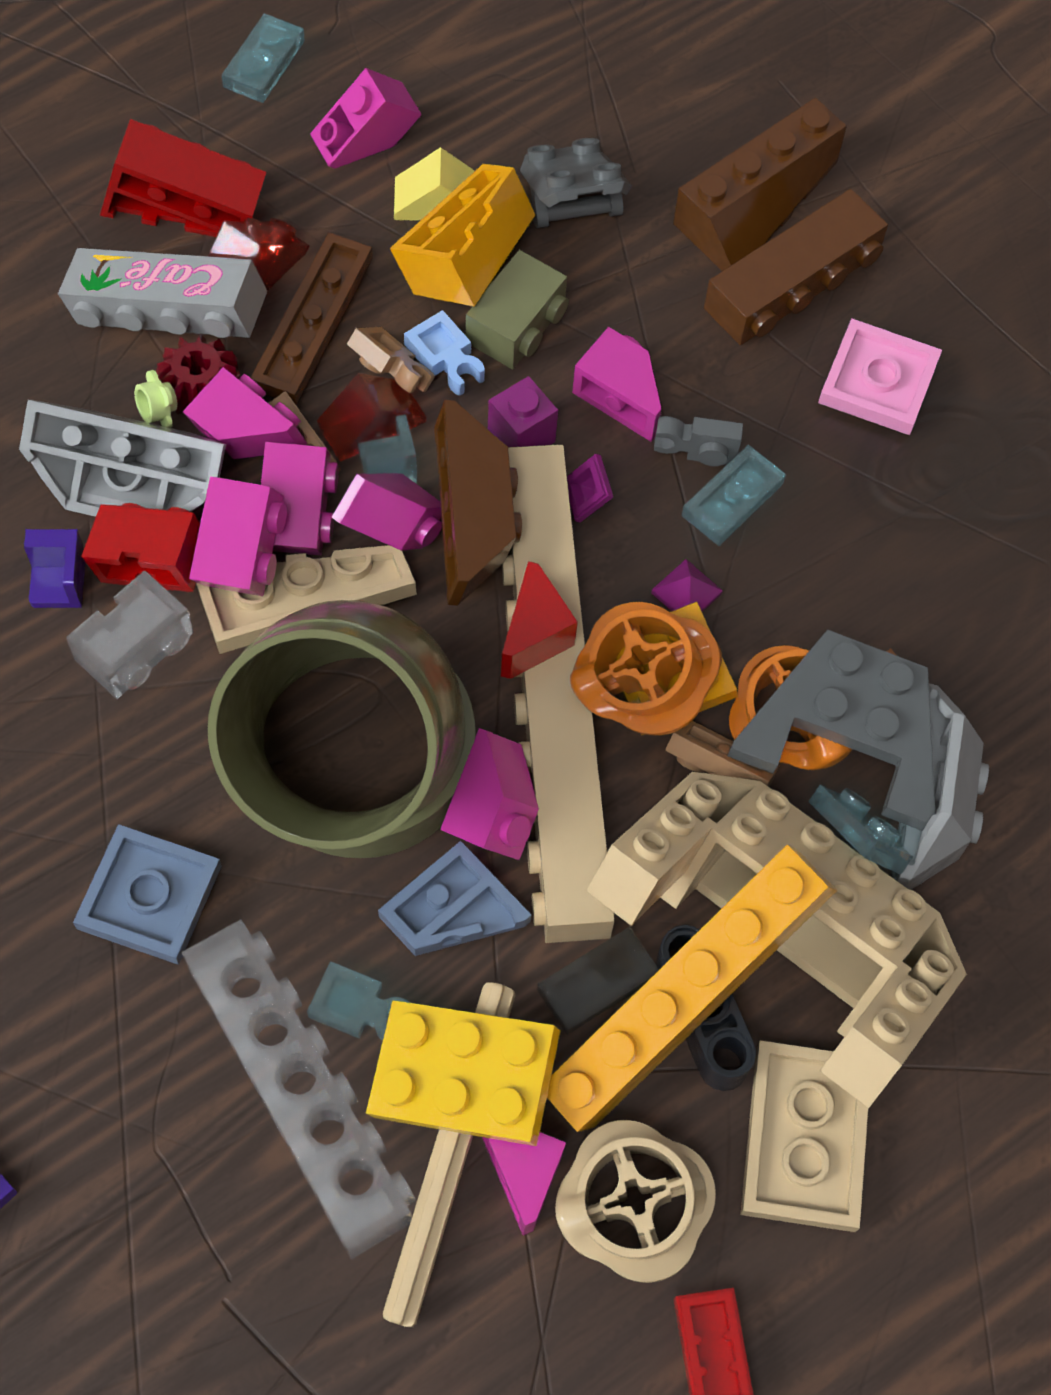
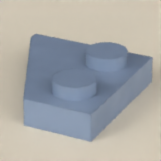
[378,841,531,956]

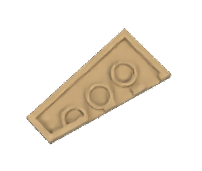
[196,545,417,654]

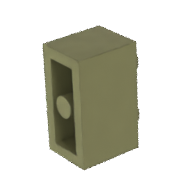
[466,250,569,370]

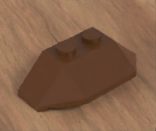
[434,400,522,606]

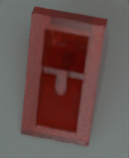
[317,373,426,462]

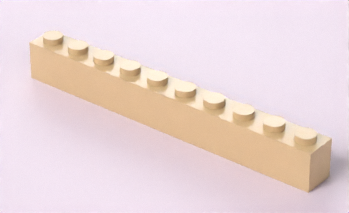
[502,445,614,943]

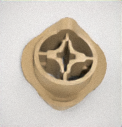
[555,1120,716,1283]

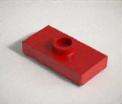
[674,1288,753,1395]

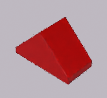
[501,561,578,679]

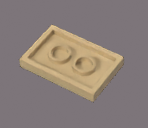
[740,1041,868,1232]

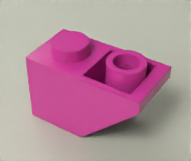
[310,68,422,169]
[183,367,308,459]

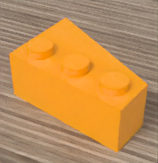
[390,164,535,307]

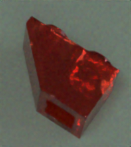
[208,218,310,291]

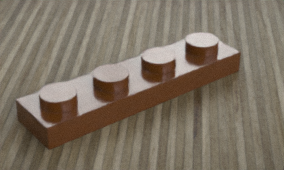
[250,232,373,405]

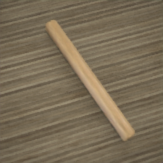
[383,983,515,1327]

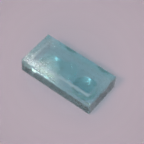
[222,13,305,103]
[682,445,786,546]
[808,784,913,875]

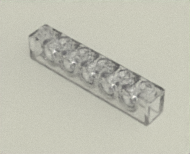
[181,919,416,1260]

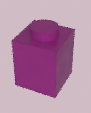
[488,376,558,448]

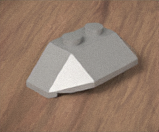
[19,400,226,517]
[891,684,989,890]

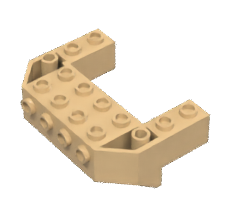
[586,772,967,1108]

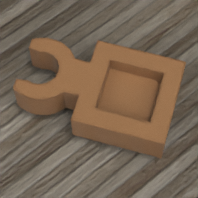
[347,327,435,393]

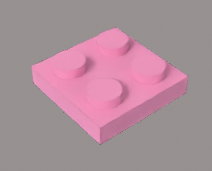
[818,318,942,435]

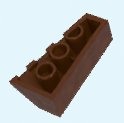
[673,97,847,271]

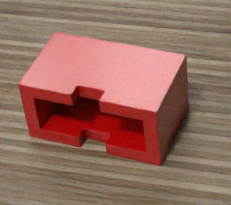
[81,503,200,592]

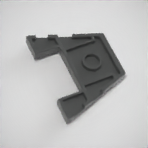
[727,630,935,831]

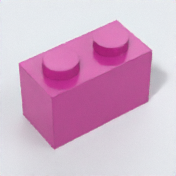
[261,442,339,556]
[189,476,287,597]

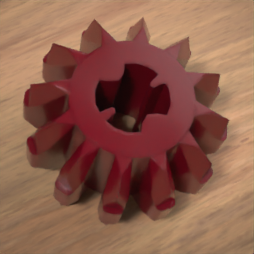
[156,333,240,415]

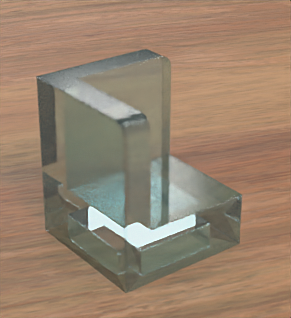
[358,414,417,484]

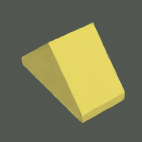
[394,147,475,220]

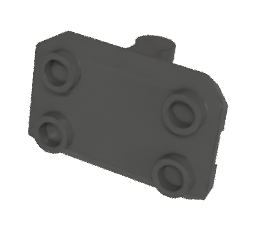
[520,138,632,228]

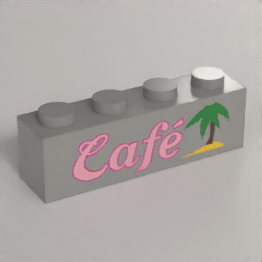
[58,248,267,338]

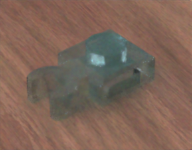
[307,961,410,1040]

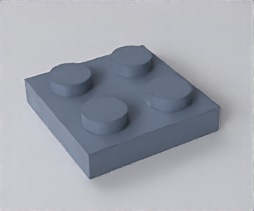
[73,824,222,965]

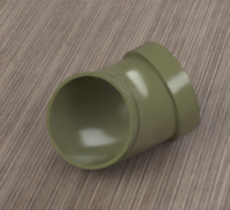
[208,600,475,858]

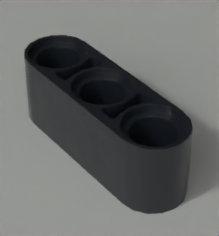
[655,925,756,1091]

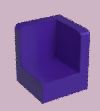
[24,529,85,608]

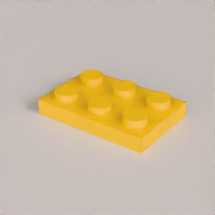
[366,1000,560,1147]

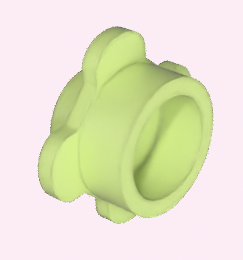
[134,370,177,428]

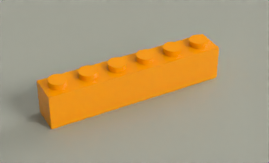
[547,844,838,1132]

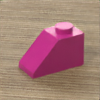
[572,327,661,442]
[332,473,442,551]
[440,728,539,860]

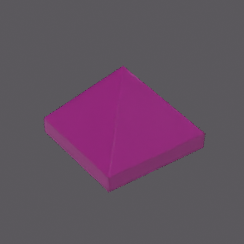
[567,454,614,523]
[651,559,723,612]

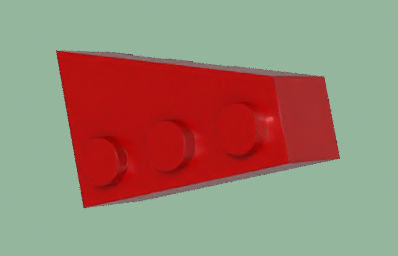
[100,119,266,242]

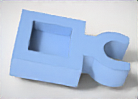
[404,310,485,396]

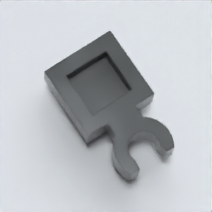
[654,416,743,466]

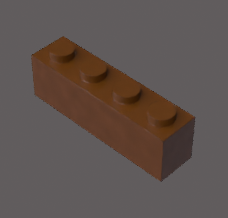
[704,188,888,346]

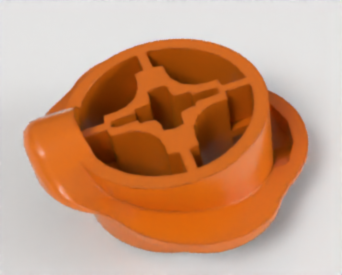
[570,602,722,735]
[729,645,853,770]

